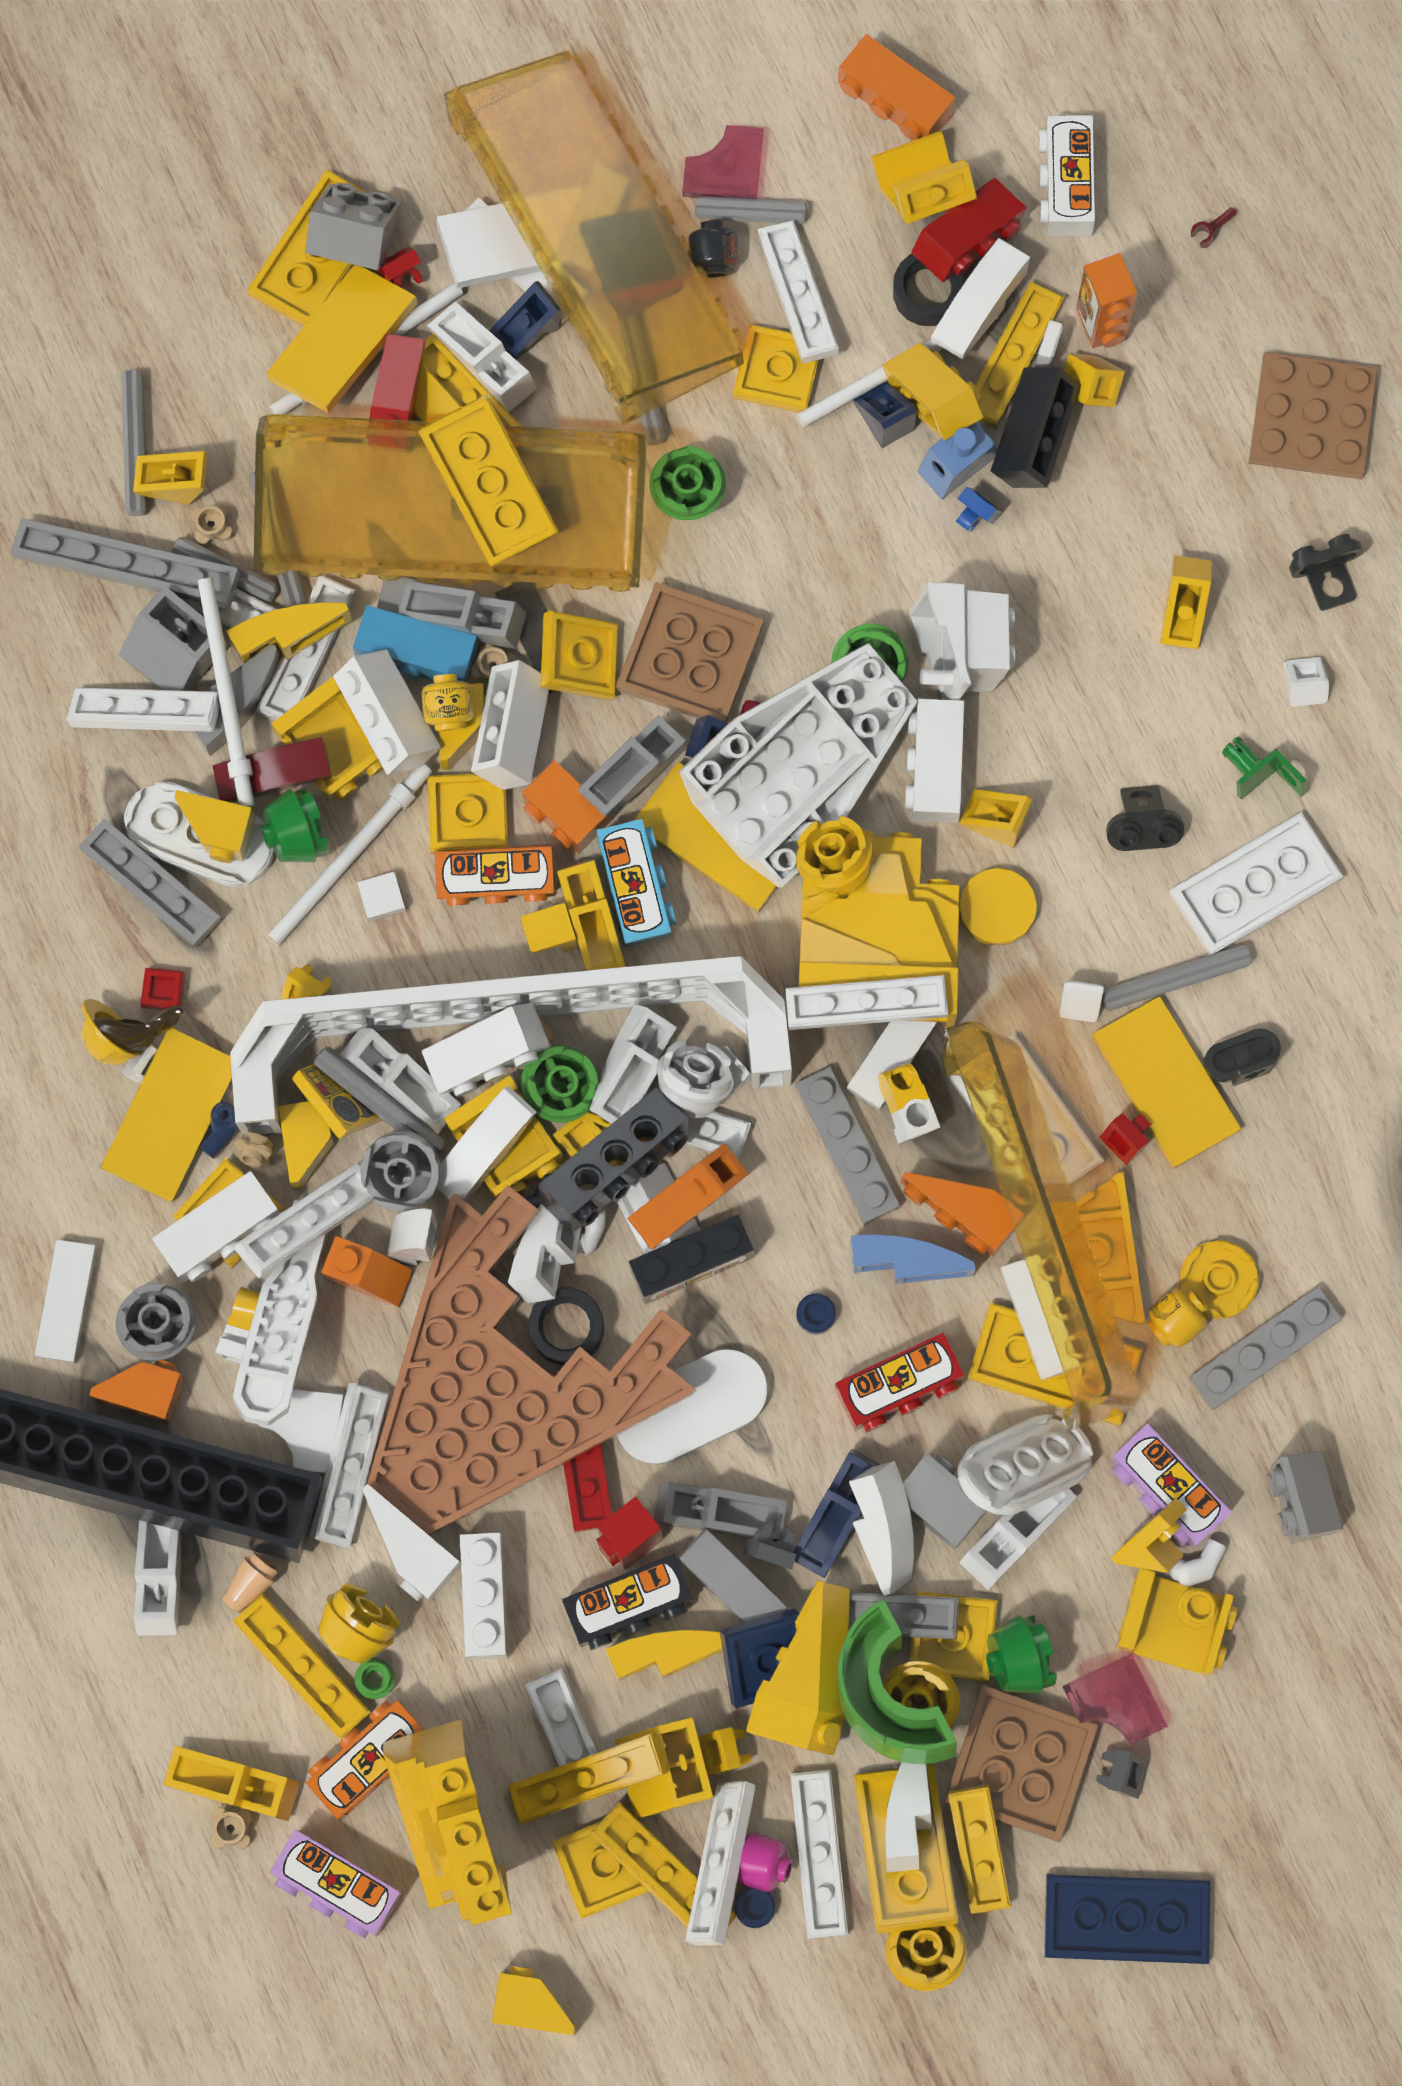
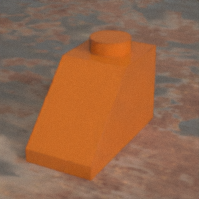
[321,1236,413,1308]
[89,1360,185,1424]

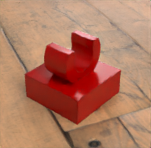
[378,246,422,290]
[1099,1112,1152,1165]

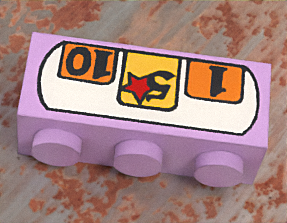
[1110,1424,1231,1548]
[270,1829,403,1938]

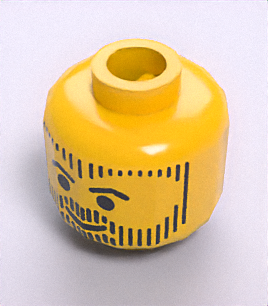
[421,674,474,731]
[1147,1288,1208,1347]

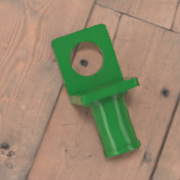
[1222,737,1306,799]

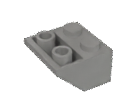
[305,183,402,270]
[119,585,228,691]
[1266,1451,1343,1544]
[903,1453,986,1550]

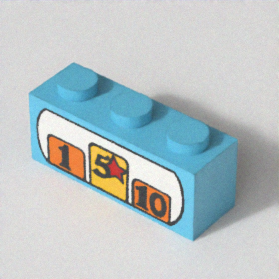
[597,819,676,947]

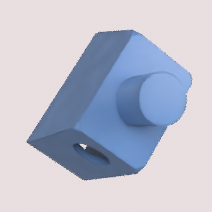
[918,422,997,500]

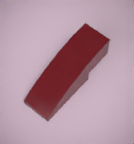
[212,737,333,802]

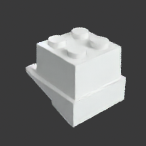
[909,582,1015,700]

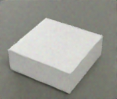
[1036,320,1063,367]
[357,872,406,922]

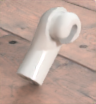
[577,1207,606,1256]
[1170,1539,1226,1586]

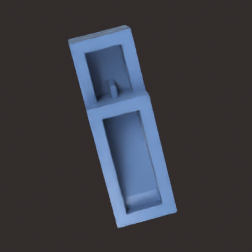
[850,1234,975,1284]

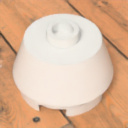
[657,1040,734,1118]

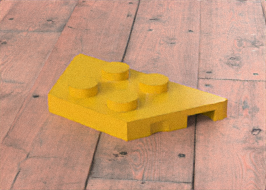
[1049,1172,1145,1325]

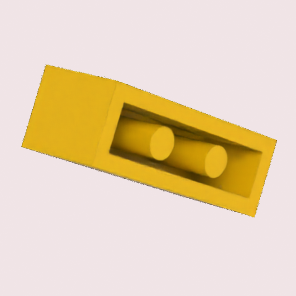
[882,342,983,441]

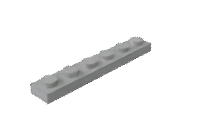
[10,518,241,609]

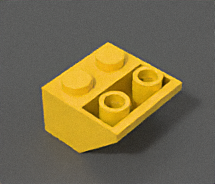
[615,1717,713,1819]

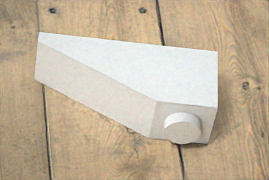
[363,1484,461,1602]

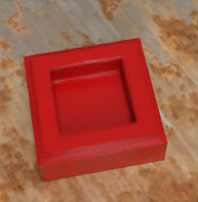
[140,968,185,1010]

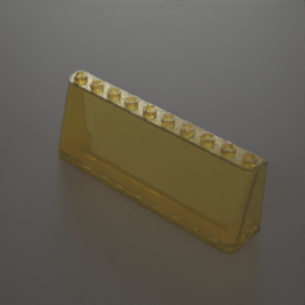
[443,50,746,426]
[253,414,646,592]
[941,1021,1140,1431]

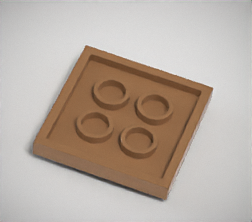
[1248,352,1377,480]
[616,582,764,723]
[944,1685,1098,1843]

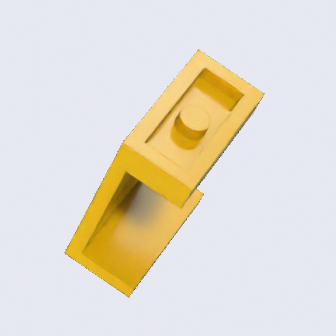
[871,131,977,224]
[1115,1568,1238,1676]

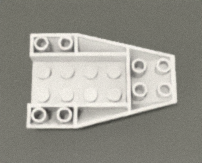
[679,643,918,888]

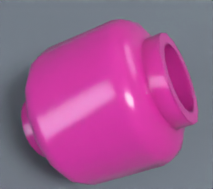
[737,1833,793,1892]

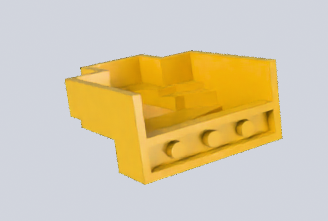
[798,831,959,1031]
[383,1719,512,1926]

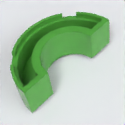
[838,1599,957,1764]

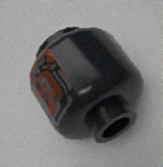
[688,220,739,278]

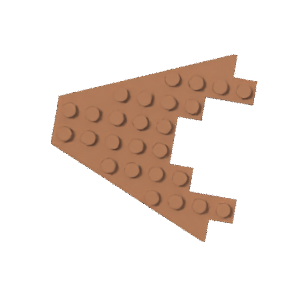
[367,1185,697,1535]

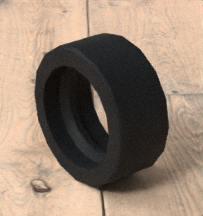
[893,253,965,326]
[529,1287,604,1365]

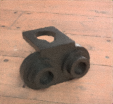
[1289,534,1364,611]
[1106,785,1184,851]
[1204,1029,1281,1087]

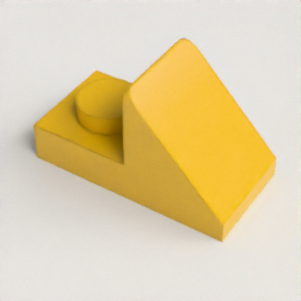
[1110,1498,1187,1572]

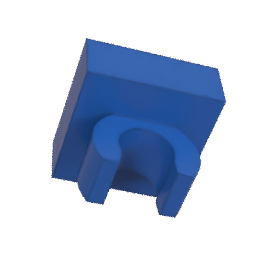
[956,486,1002,532]

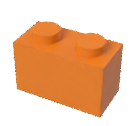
[522,760,611,854]

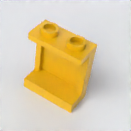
[271,677,384,802]
[444,1075,563,1199]

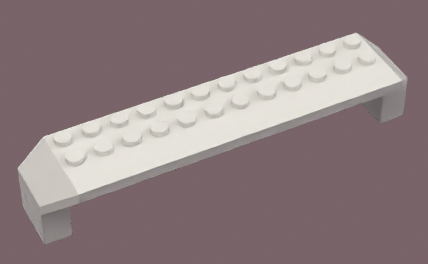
[230,956,792,1136]

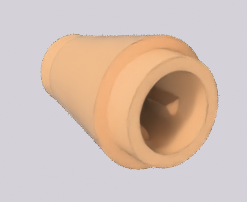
[222,1551,279,1613]

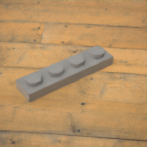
[78,818,221,949]
[795,1067,900,1225]
[1188,1287,1342,1411]

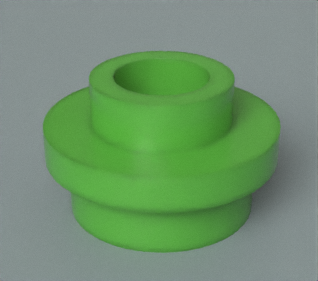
[355,1658,395,1699]

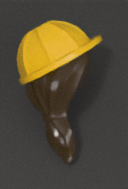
[81,999,184,1065]

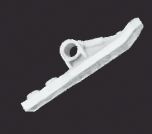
[233,1200,328,1426]

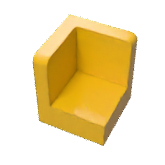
[1064,353,1125,407]
[520,903,577,954]

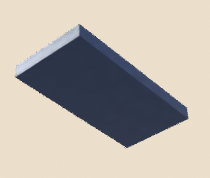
[1044,1874,1210,1964]

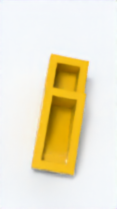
[226,602,352,664]
[555,859,626,971]
[605,1630,723,1681]
[163,1746,300,1822]

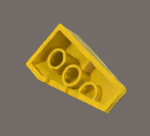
[746,1580,850,1756]

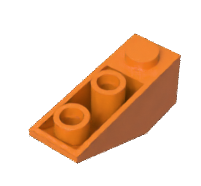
[627,1143,749,1250]
[901,1172,1025,1257]

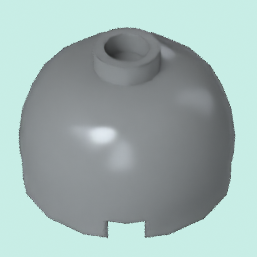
[360,1130,440,1211]

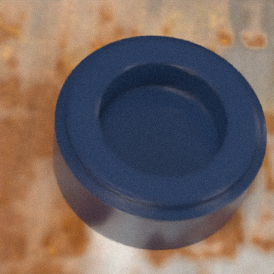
[796,1293,836,1335]
[734,1887,775,1928]

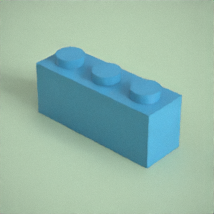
[353,605,479,684]

